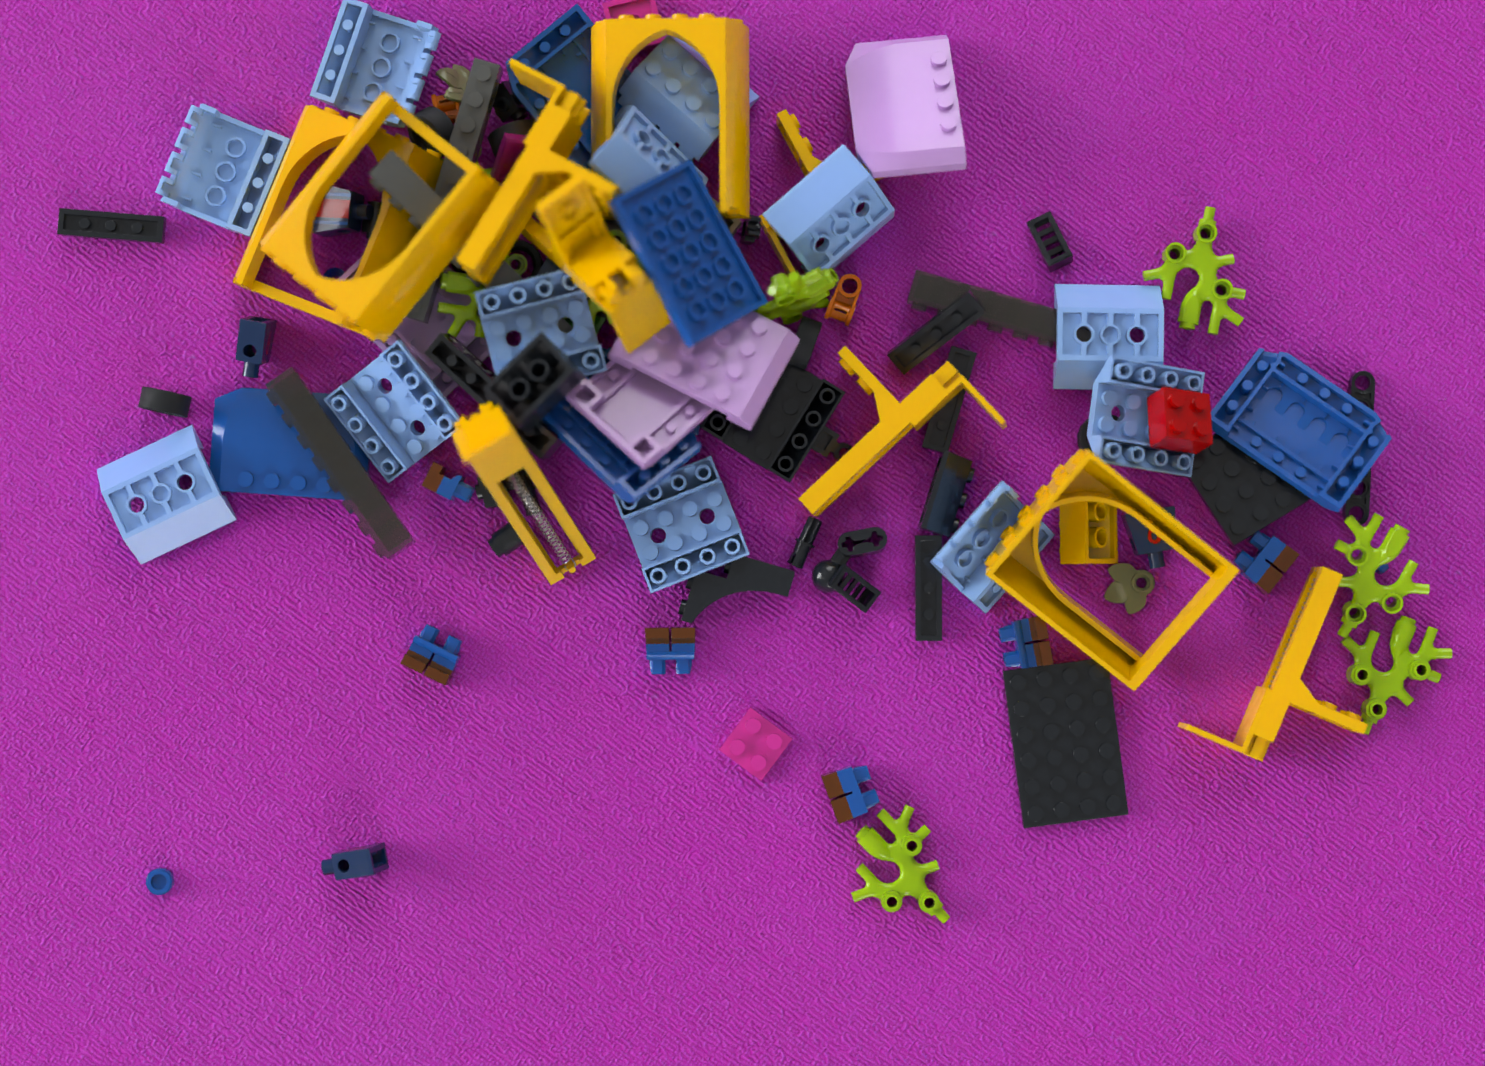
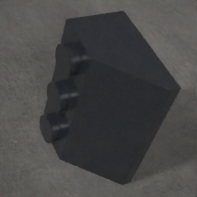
[483,332,585,432]
[917,450,975,538]

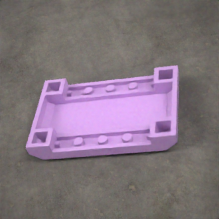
[608,302,800,431]
[566,360,715,469]

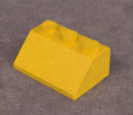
[1059,501,1118,564]

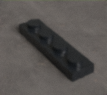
[57,208,166,244]
[887,289,986,375]
[922,346,977,453]
[915,535,942,641]

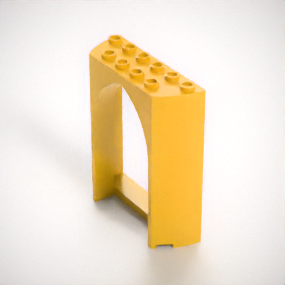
[591,13,750,220]
[260,91,502,343]
[233,105,443,337]
[984,449,1240,691]

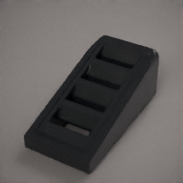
[1026,211,1073,272]
[827,563,881,613]

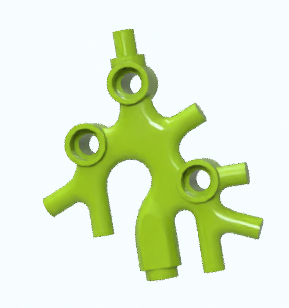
[1142,206,1246,335]
[437,254,528,338]
[753,267,839,325]
[1333,513,1430,639]
[1341,615,1452,735]
[851,804,950,924]

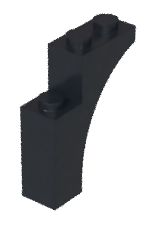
[678,557,795,623]

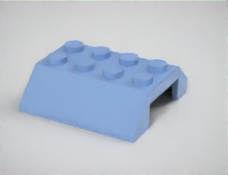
[309,0,442,128]
[617,35,759,162]
[155,103,291,237]
[930,481,1055,614]

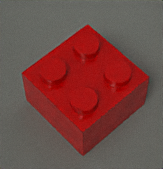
[1147,387,1213,454]

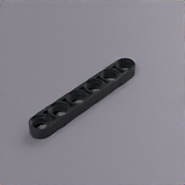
[1342,371,1375,525]

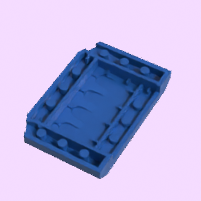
[505,3,660,172]
[541,347,701,504]
[1211,348,1392,512]
[210,387,370,502]

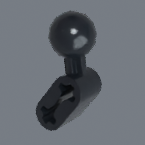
[812,527,887,593]

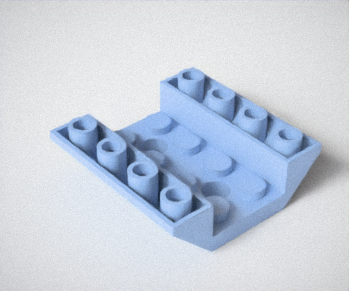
[589,105,708,194]
[762,144,895,274]
[474,270,607,376]
[1053,284,1164,390]
[323,339,460,483]
[1087,356,1205,477]
[97,425,237,565]
[613,456,750,593]

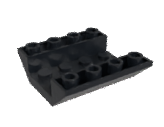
[700,364,845,482]

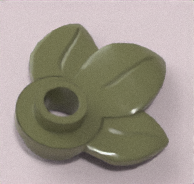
[435,64,470,103]
[1104,563,1155,614]

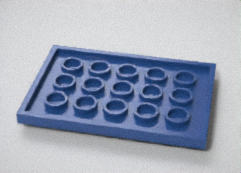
[608,159,768,348]

